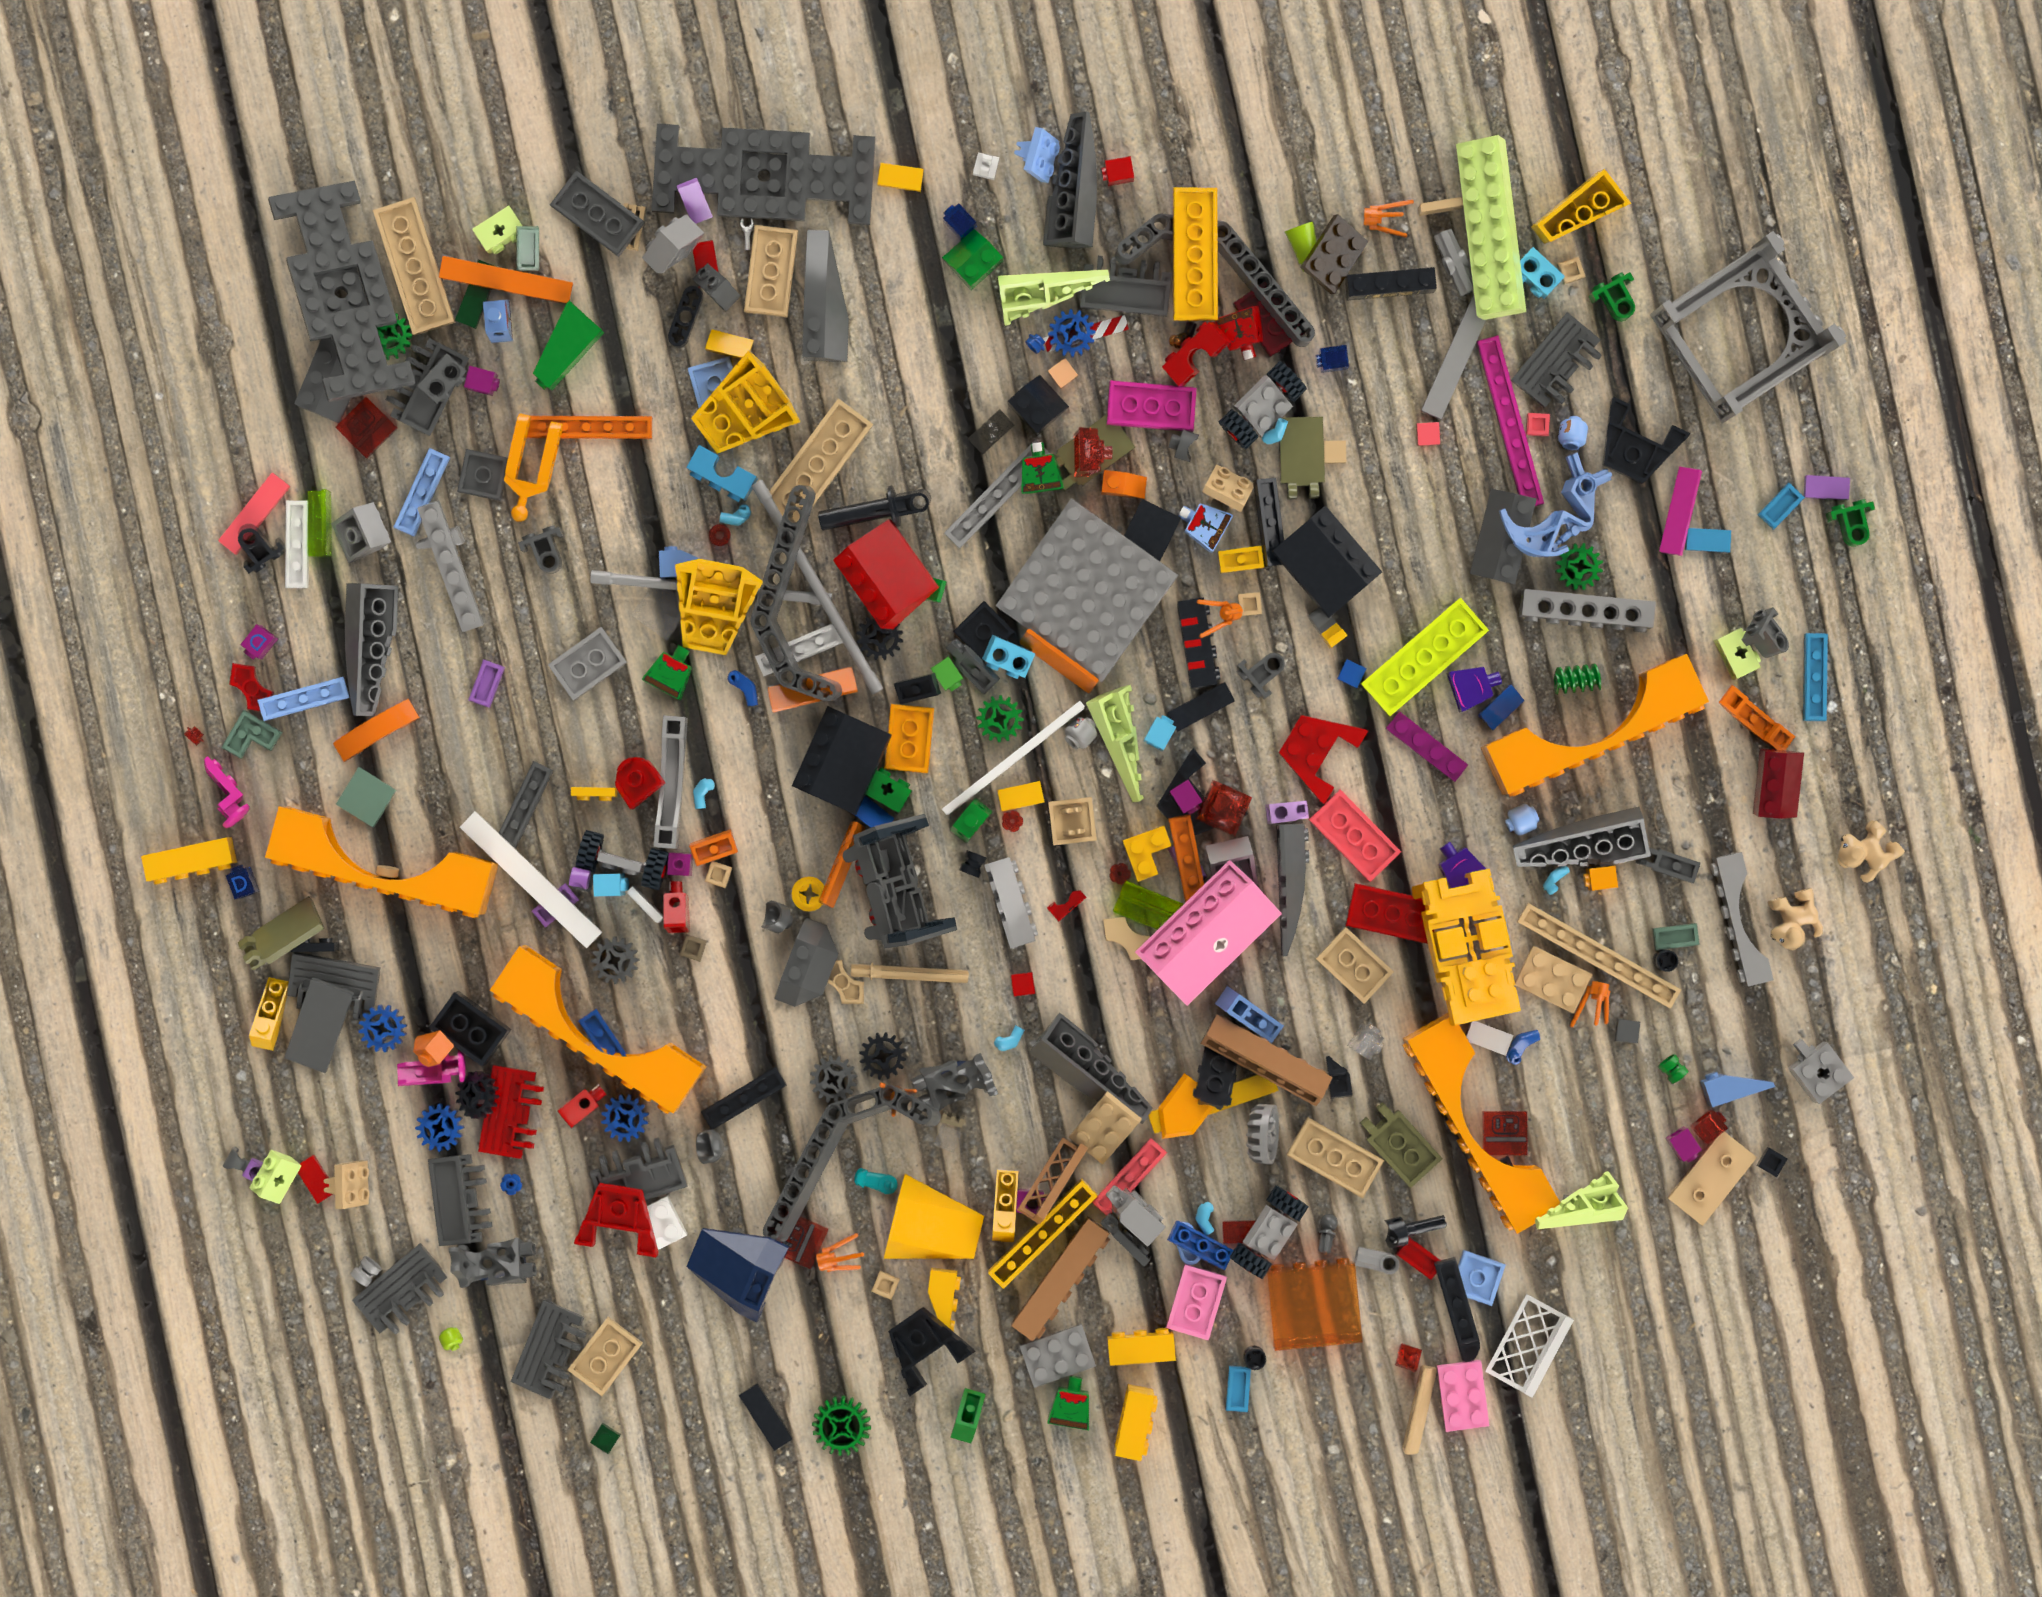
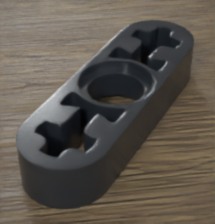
[668,286,703,348]

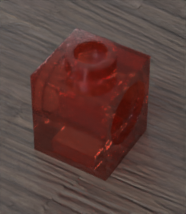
[1690,1110,1728,1145]

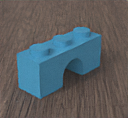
[686,445,758,502]

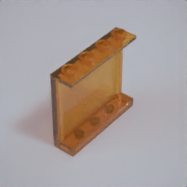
[1267,1258,1363,1351]

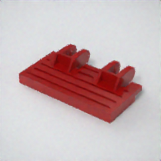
[478,1065,544,1159]

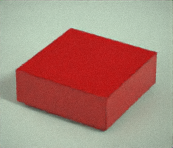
[1011,972,1035,997]

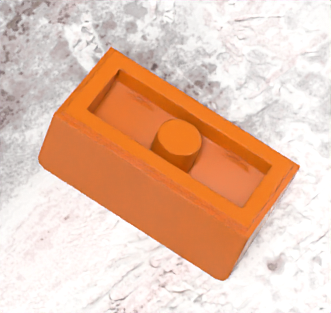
[689,829,738,866]

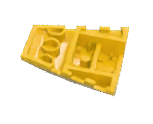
[691,350,800,454]
[675,559,763,655]
[884,1174,984,1259]

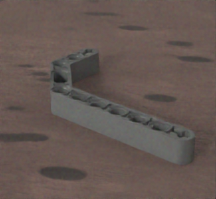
[1115,213,1315,347]
[750,485,842,701]
[763,1085,941,1242]

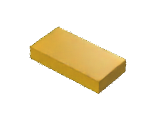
[877,163,924,192]
[997,781,1044,811]

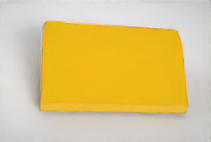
[705,329,754,359]

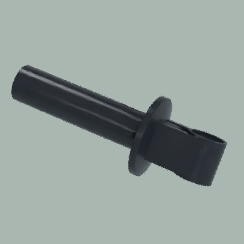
[818,485,931,531]

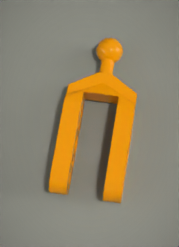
[504,413,563,522]

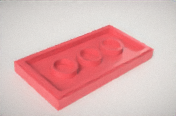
[1309,789,1401,882]

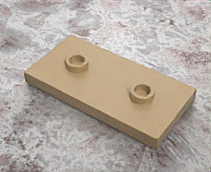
[744,225,798,318]
[1286,1117,1384,1198]
[1667,1130,1757,1226]

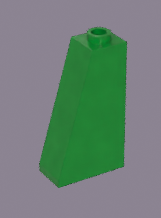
[533,300,604,391]

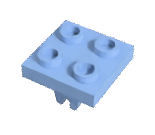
[1014,127,1060,183]

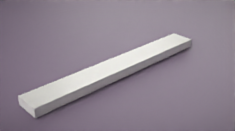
[942,701,1085,815]
[460,811,602,948]

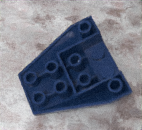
[686,1228,789,1322]

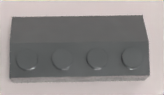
[294,338,351,424]
[1470,488,1537,584]

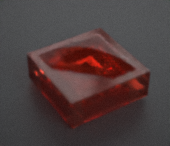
[1395,1343,1422,1372]

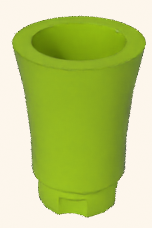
[1285,222,1317,272]

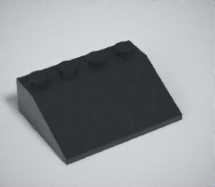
[1272,505,1382,618]
[792,706,892,815]

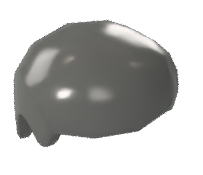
[696,1130,724,1164]

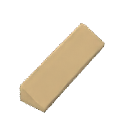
[1402,1365,1437,1455]

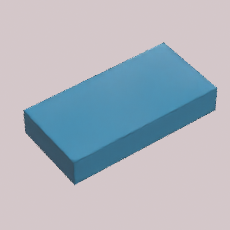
[1757,483,1805,530]
[1685,528,1732,553]
[1226,1366,1251,1412]

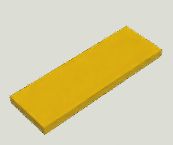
[1173,187,1218,321]

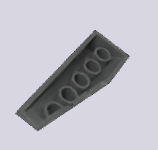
[1043,111,1097,249]
[802,230,849,362]
[345,583,398,716]
[1513,807,1651,867]
[1276,824,1310,957]
[1029,1013,1153,1124]

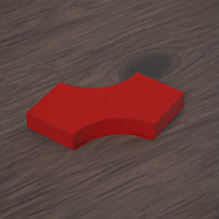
[229,663,274,711]

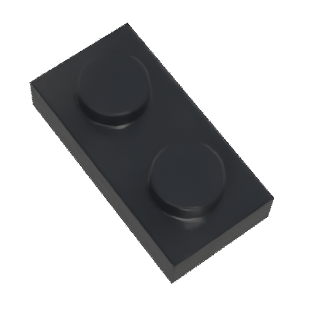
[894,673,941,704]
[291,938,339,952]

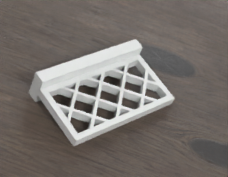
[1485,1294,1574,1398]

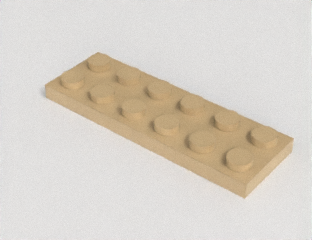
[373,197,456,336]
[760,398,874,522]

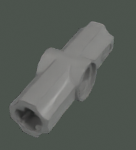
[1434,229,1474,297]

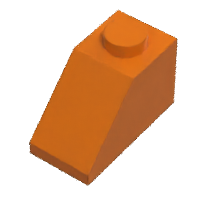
[1101,470,1147,499]
[413,1030,454,1067]

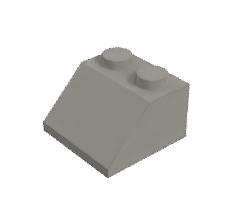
[331,502,391,563]
[1205,836,1258,885]

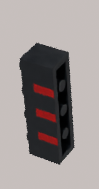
[1177,597,1221,689]

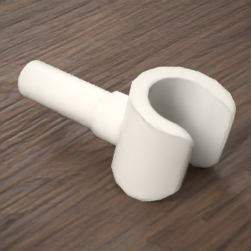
[740,218,754,250]

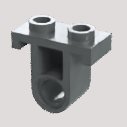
[693,263,741,312]
[518,525,565,574]
[1741,607,1789,658]
[1236,653,1285,699]

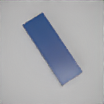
[578,1009,627,1076]

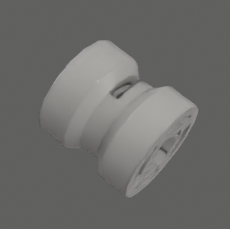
[350,1256,382,1287]

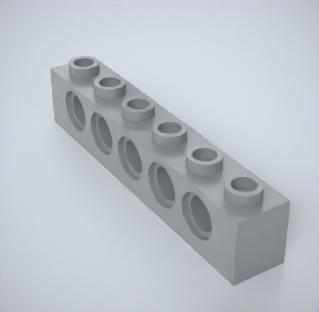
[1519,589,1656,633]

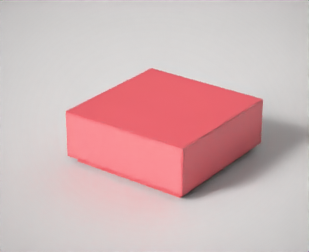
[1526,413,1550,437]
[1416,422,1440,446]

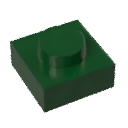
[590,1423,621,1454]

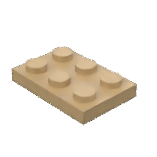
[1316,927,1394,1004]
[1515,946,1593,1014]
[1069,1091,1142,1165]
[568,1316,643,1396]

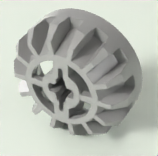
[1246,1104,1279,1164]

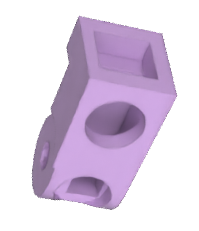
[1265,801,1309,824]

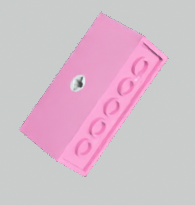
[1135,860,1282,1006]

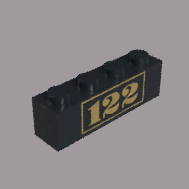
[1345,267,1437,301]

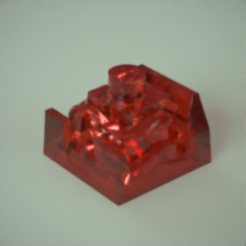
[1074,427,1113,478]
[1195,780,1253,837]

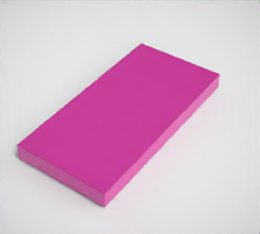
[1106,380,1197,432]

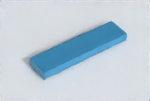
[1803,633,1828,721]

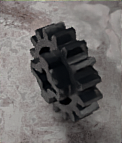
[856,617,904,661]
[859,1032,907,1080]
[455,1071,499,1119]

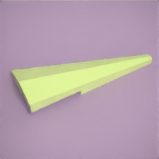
[998,270,1110,326]
[1535,1171,1628,1229]

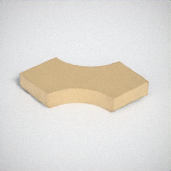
[1103,917,1150,960]
[828,960,864,1004]

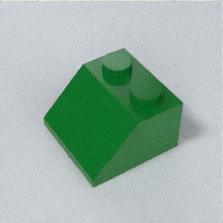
[942,229,1003,290]

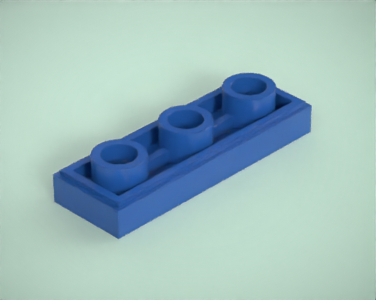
[1167,1220,1233,1270]

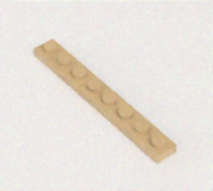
[1517,903,1681,1009]

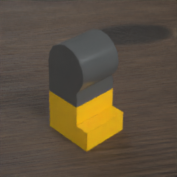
[1308,607,1347,648]

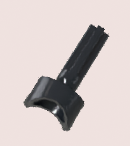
[1384,1215,1447,1249]

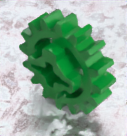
[377,313,412,360]
[1555,543,1603,591]
[976,695,1024,743]

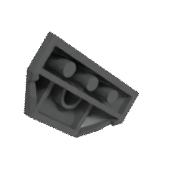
[775,917,839,1007]

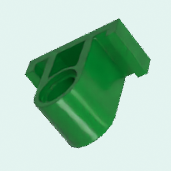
[1588,272,1635,322]
[1826,499,1875,547]

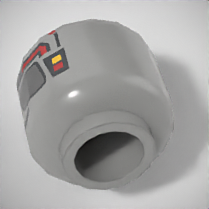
[1065,717,1097,750]

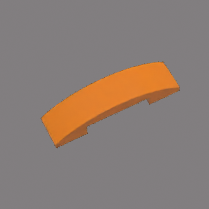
[1719,685,1796,751]
[333,699,420,762]

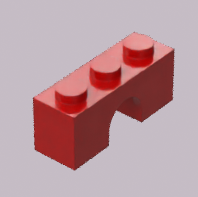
[1162,322,1231,386]

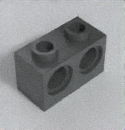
[416,353,467,404]

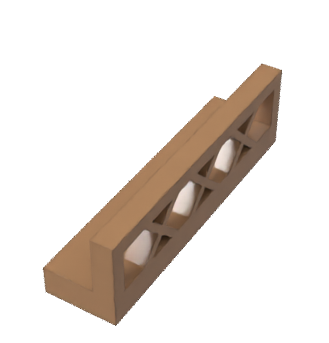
[1017,1138,1088,1224]

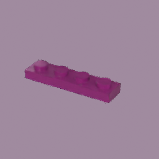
[1385,711,1468,782]

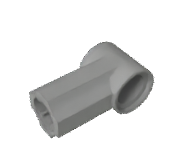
[1354,1246,1399,1274]

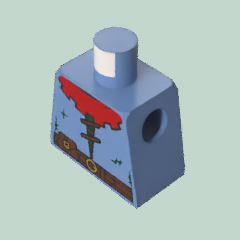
[483,300,513,343]

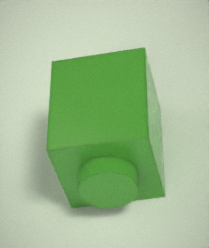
[930,656,963,692]

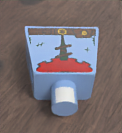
[1178,503,1233,553]

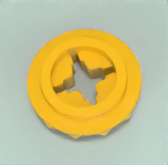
[792,876,824,911]

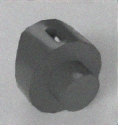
[1168,429,1199,462]
[761,900,793,934]

